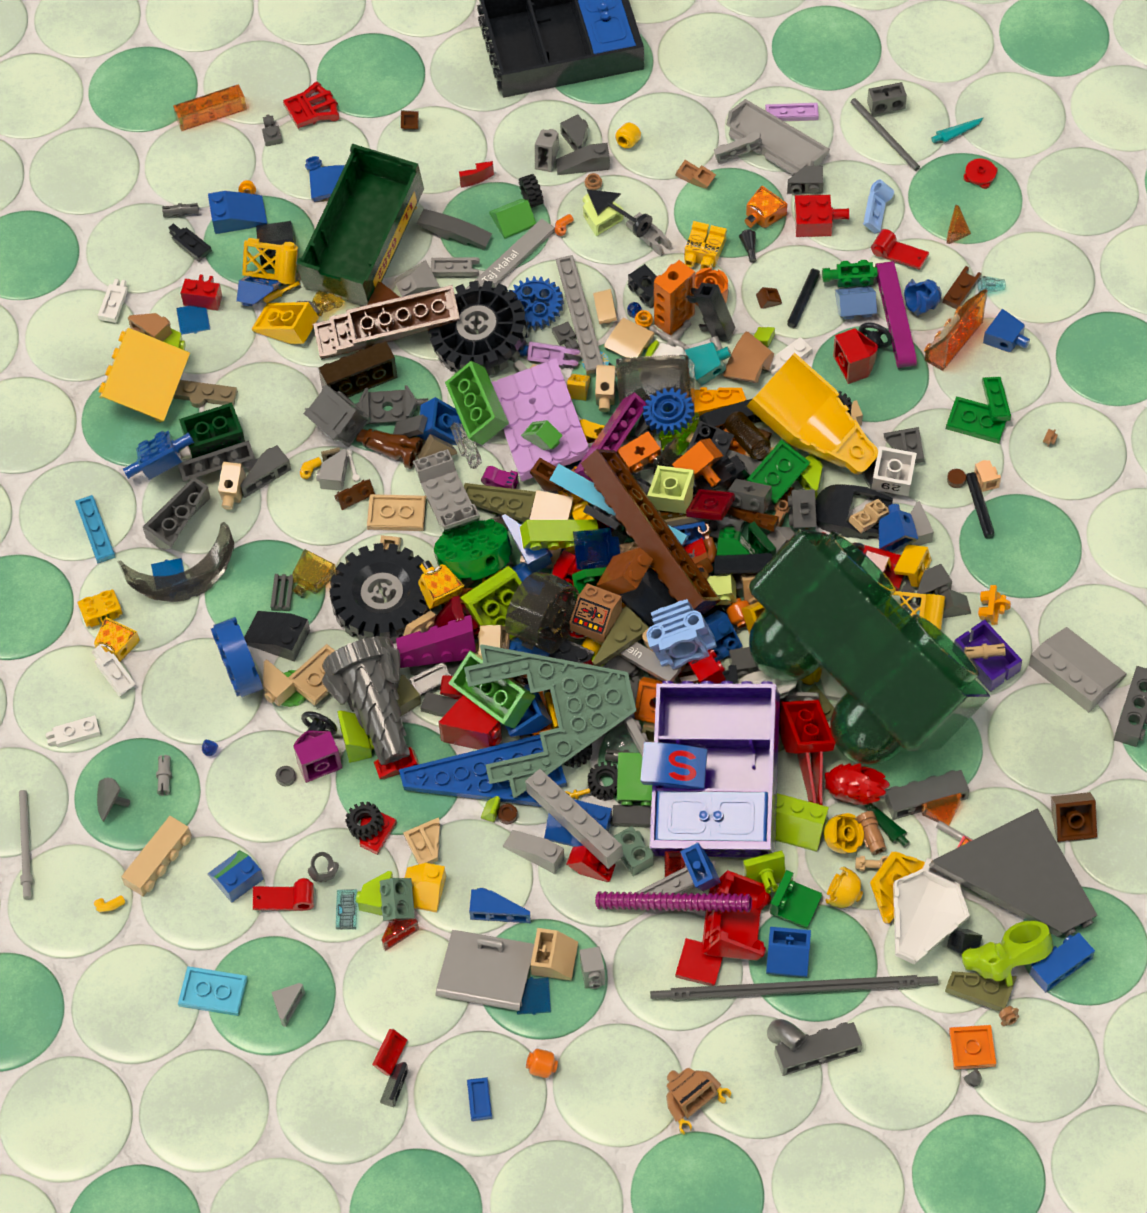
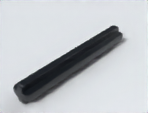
[787,268,820,328]
[966,472,995,538]

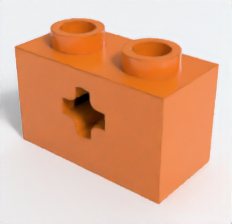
[617,431,661,473]

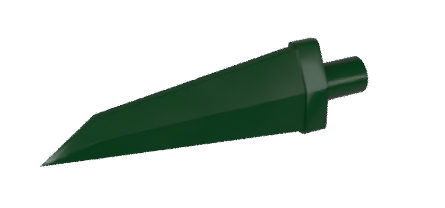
[865,803,910,848]

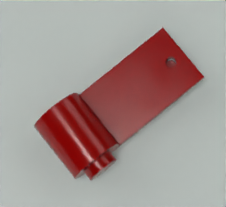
[871,229,929,270]
[253,878,314,911]

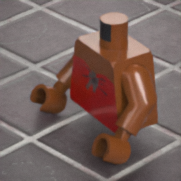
[684,523,717,579]

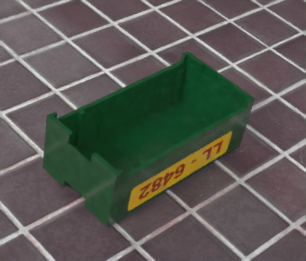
[296,143,424,306]

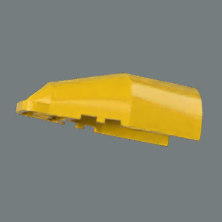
[747,352,878,475]

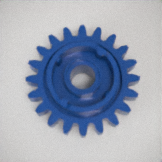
[643,388,695,436]

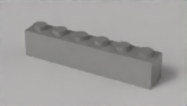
[525,769,623,869]

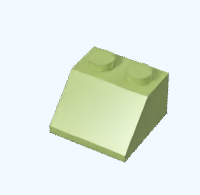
[647,465,695,514]

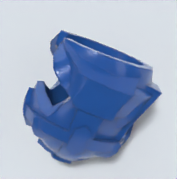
[904,279,942,316]

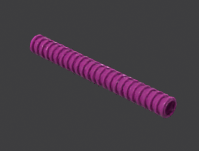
[595,891,752,912]

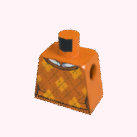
[745,186,787,228]

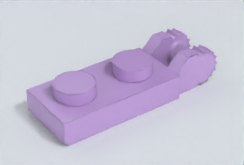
[527,341,580,366]

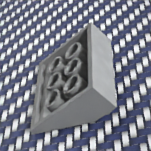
[1029,627,1127,713]

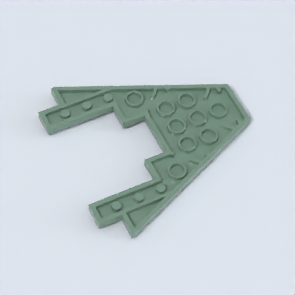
[464,644,636,798]

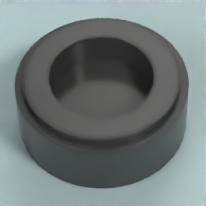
[275,766,296,786]

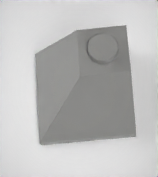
[395,260,440,297]

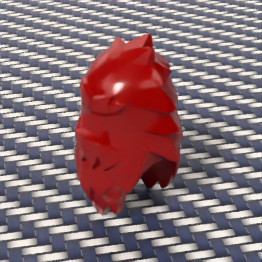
[825,763,890,805]

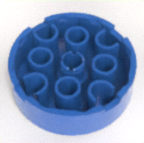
[211,617,263,698]

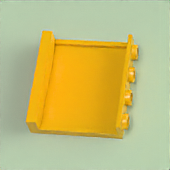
[98,328,190,422]

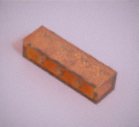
[173,84,247,131]

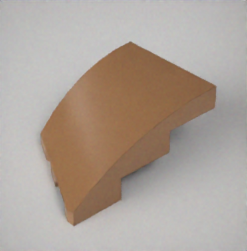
[723,331,774,383]

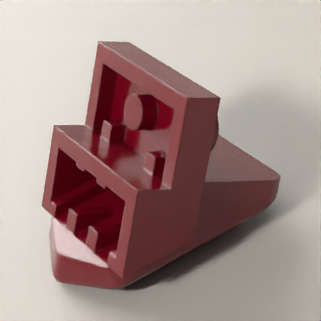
[434,596,480,639]

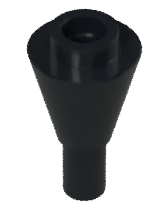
[739,229,757,263]

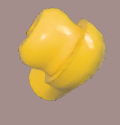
[94,895,125,912]

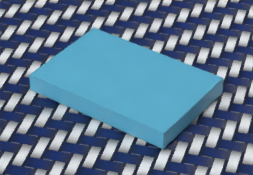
[178,966,248,1016]

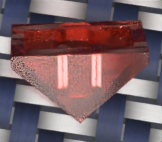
[381,918,419,951]

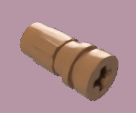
[856,811,886,855]

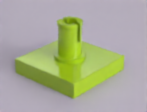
[743,850,785,893]

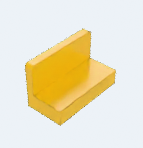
[894,545,932,587]

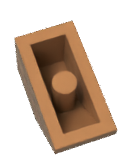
[128,313,172,342]

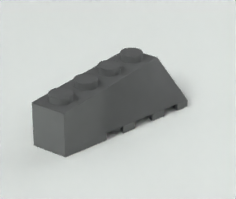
[143,477,210,549]

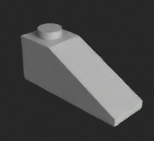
[503,830,565,874]

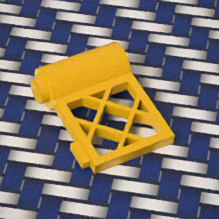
[242,238,298,284]
[883,590,945,638]

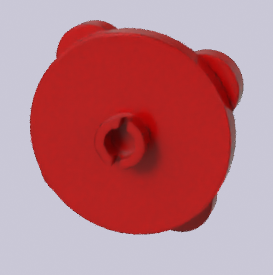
[963,158,998,189]

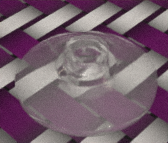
[605,724,642,753]

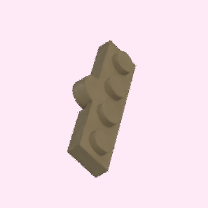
[173,380,238,408]

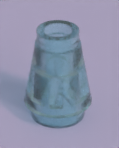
[977,276,1006,294]

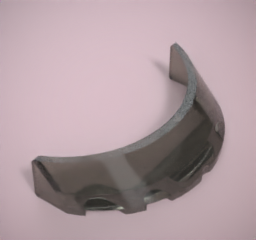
[117,522,235,602]

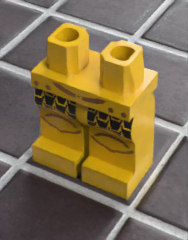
[684,221,727,269]

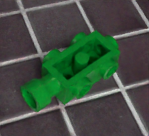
[822,260,877,288]

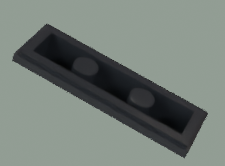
[714,553,773,574]

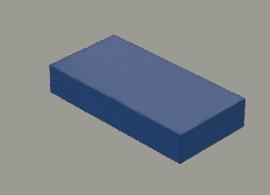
[467,1077,492,1121]

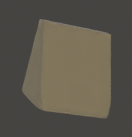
[321,447,340,462]

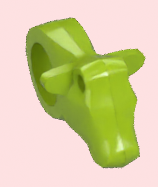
[962,921,1053,987]

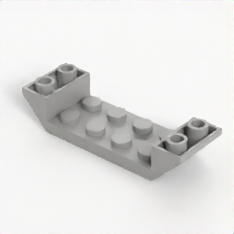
[413,449,480,533]

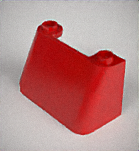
[702,870,771,961]

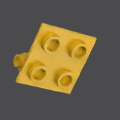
[77,589,123,627]

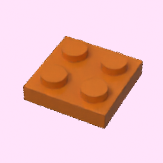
[949,1025,996,1070]

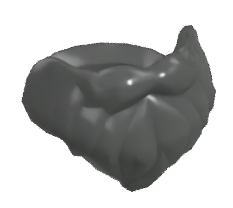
[308,852,339,882]

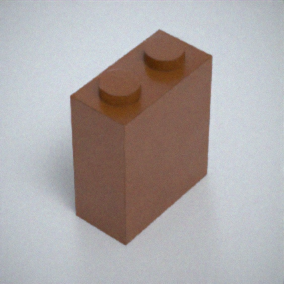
[596,547,653,595]

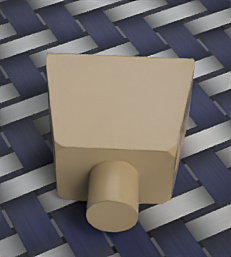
[595,365,616,412]
[218,462,246,510]

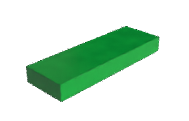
[982,377,1011,422]

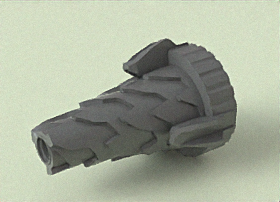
[322,636,410,765]

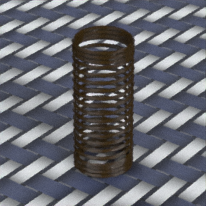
[725,411,771,459]

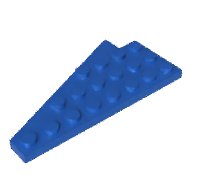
[399,735,567,807]

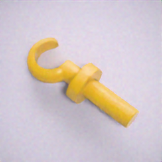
[565,788,591,799]

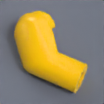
[300,457,322,479]

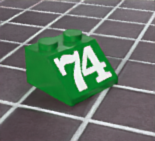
[717,527,756,555]

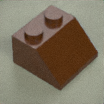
[1051,792,1097,842]

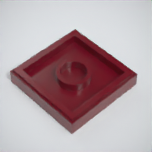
[686,489,735,521]

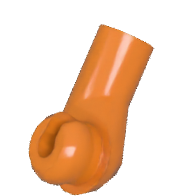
[555,214,574,236]

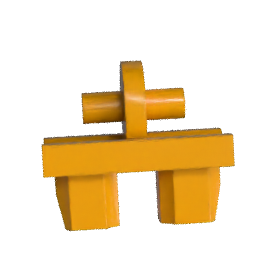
[978,585,1011,625]

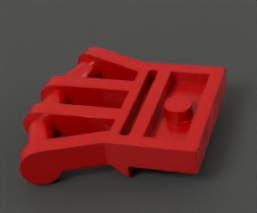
[283,81,339,129]

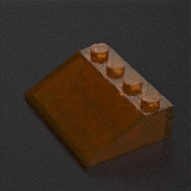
[924,289,988,371]

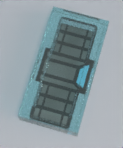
[336,889,358,930]

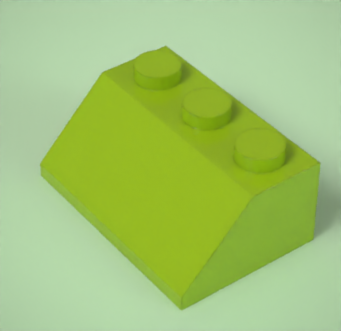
[776,793,829,852]

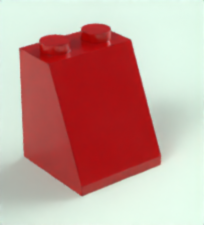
[438,695,502,750]

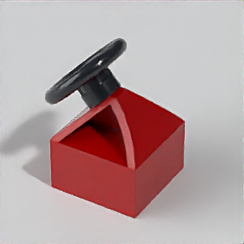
[833,322,893,384]

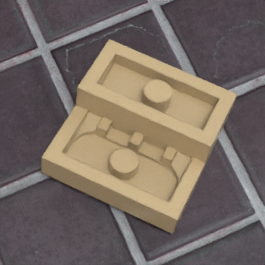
[604,318,655,363]

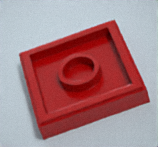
[675,938,723,986]

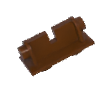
[334,479,375,510]

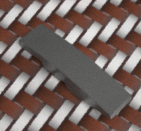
[416,209,492,250]

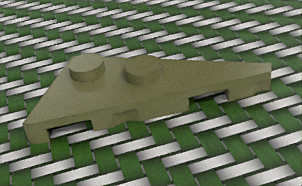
[593,606,649,667]

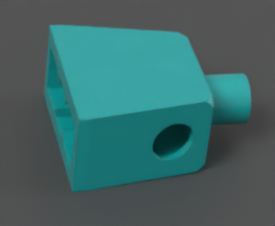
[685,342,732,386]

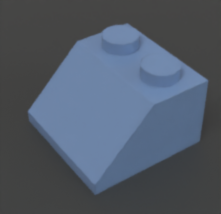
[835,286,877,319]

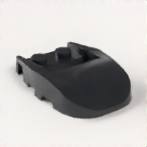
[815,484,893,540]

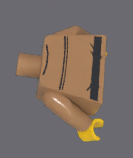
[666,1068,731,1135]

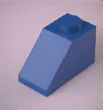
[680,843,721,892]

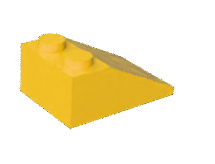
[252,302,319,344]

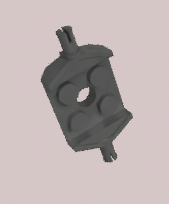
[355,385,428,424]

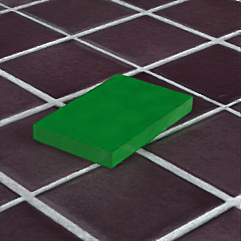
[945,396,1007,444]
[746,439,811,505]

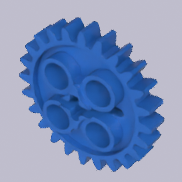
[509,276,564,330]

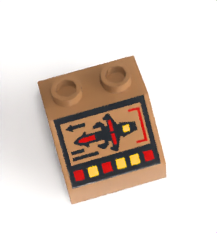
[570,584,622,643]

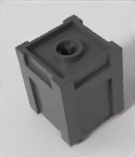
[303,385,371,447]

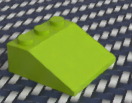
[460,566,542,640]

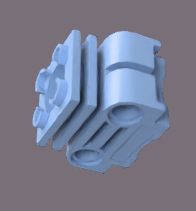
[647,599,717,669]

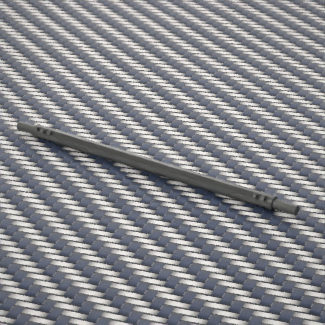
[650,975,938,1000]

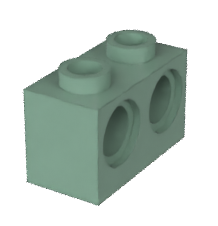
[613,826,655,876]
[380,878,415,921]

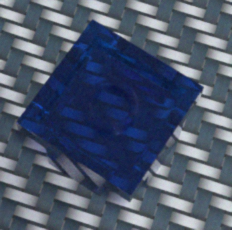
[573,527,620,570]

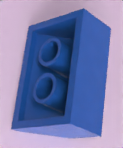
[544,799,612,847]

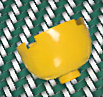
[824,813,864,854]
[825,866,863,908]

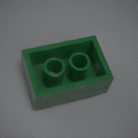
[179,402,245,459]

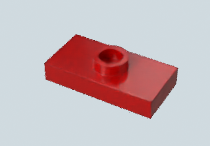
[372,1029,408,1076]

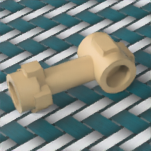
[855,856,888,872]

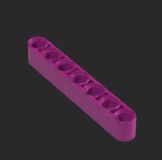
[875,261,917,368]

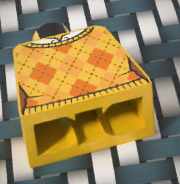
[418,561,464,609]
[94,617,140,662]

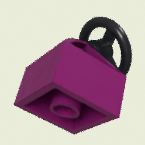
[293,711,342,783]

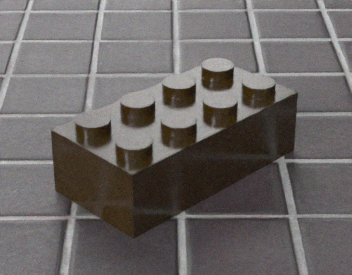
[318,341,398,398]

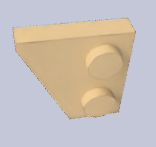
[403,611,436,636]
[403,818,440,864]

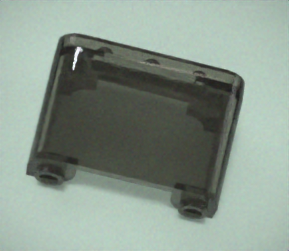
[616,355,695,404]

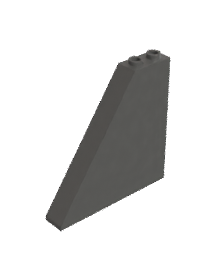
[929,808,1097,937]

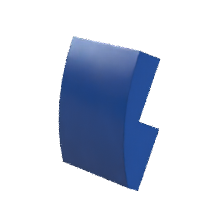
[309,165,345,202]

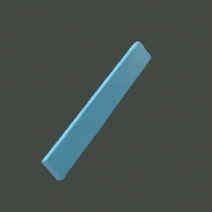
[550,464,689,546]

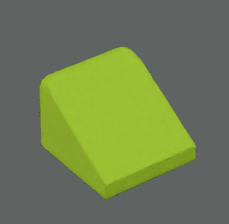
[754,327,775,348]
[481,796,501,822]

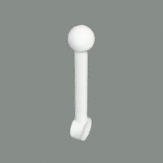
[347,449,360,482]

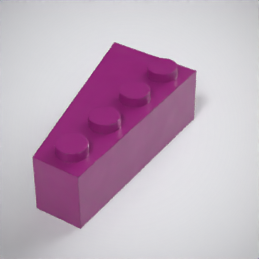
[396,615,476,668]

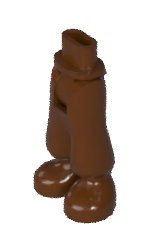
[356,429,424,469]

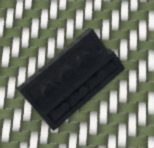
[620,566,678,627]

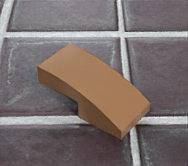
[675,160,716,188]

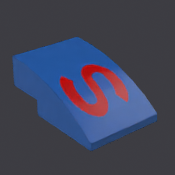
[640,742,708,789]

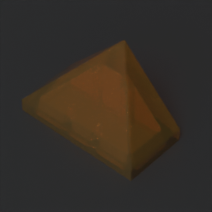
[946,205,971,244]
[921,793,962,825]

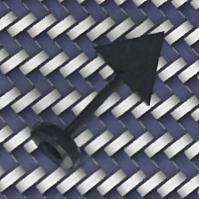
[587,189,653,238]

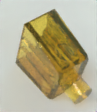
[292,549,336,596]

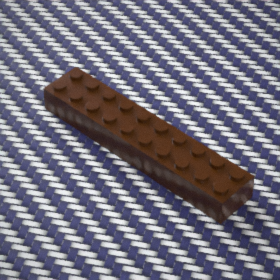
[581,449,721,615]

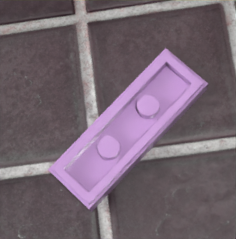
[765,103,819,121]

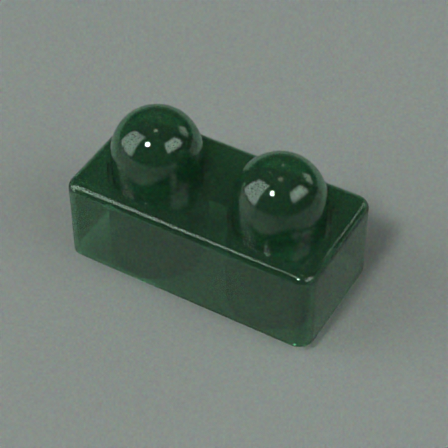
[749,529,990,765]

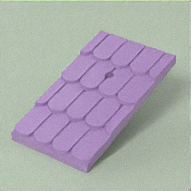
[491,359,589,481]

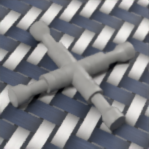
[649,320,691,350]

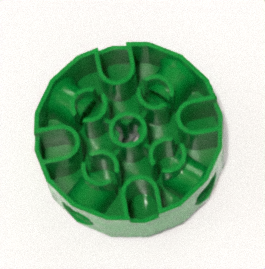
[434,519,513,581]

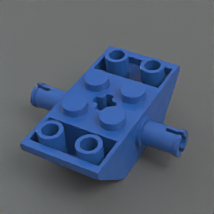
[123,430,194,480]

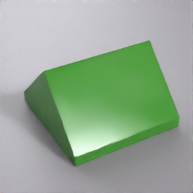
[489,199,536,239]

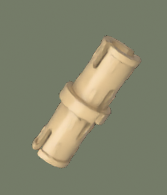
[964,643,1005,659]

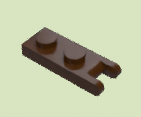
[942,266,982,310]

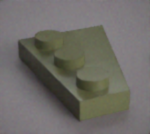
[945,971,1017,1012]

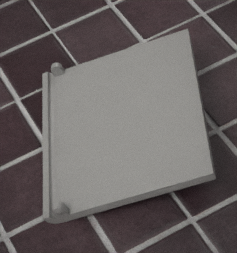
[435,929,534,1011]

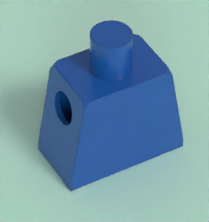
[983,309,1030,352]
[879,504,918,553]

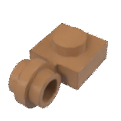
[770,500,790,532]

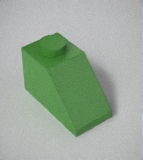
[521,420,563,450]

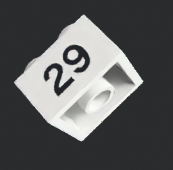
[871,446,917,496]

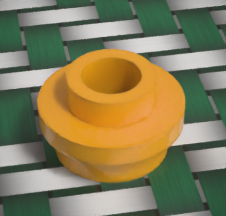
[238,180,256,194]
[635,310,653,328]

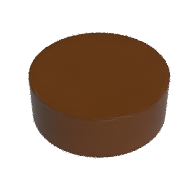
[947,469,966,488]
[498,804,518,825]

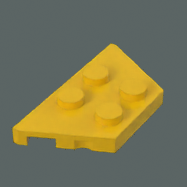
[870,852,925,923]

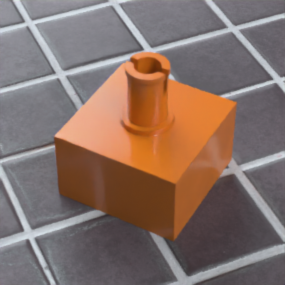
[672,438,723,487]

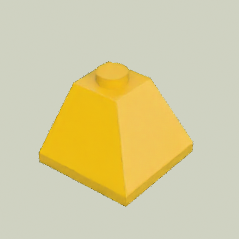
[404,863,446,912]

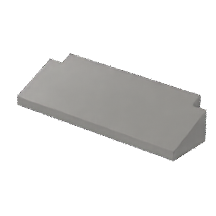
[726,99,830,175]

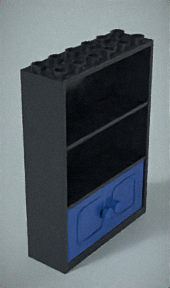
[477,0,644,98]

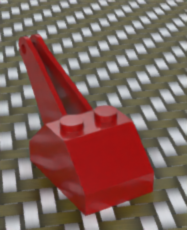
[779,700,836,805]

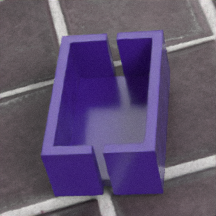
[953,619,1023,692]

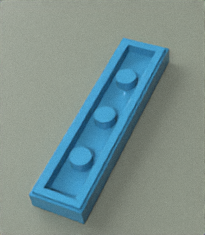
[75,495,116,564]

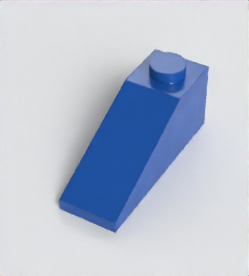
[469,888,531,923]

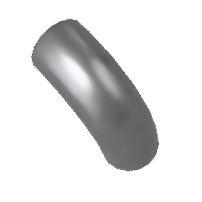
[767,1019,807,1051]

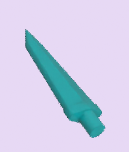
[931,117,984,143]

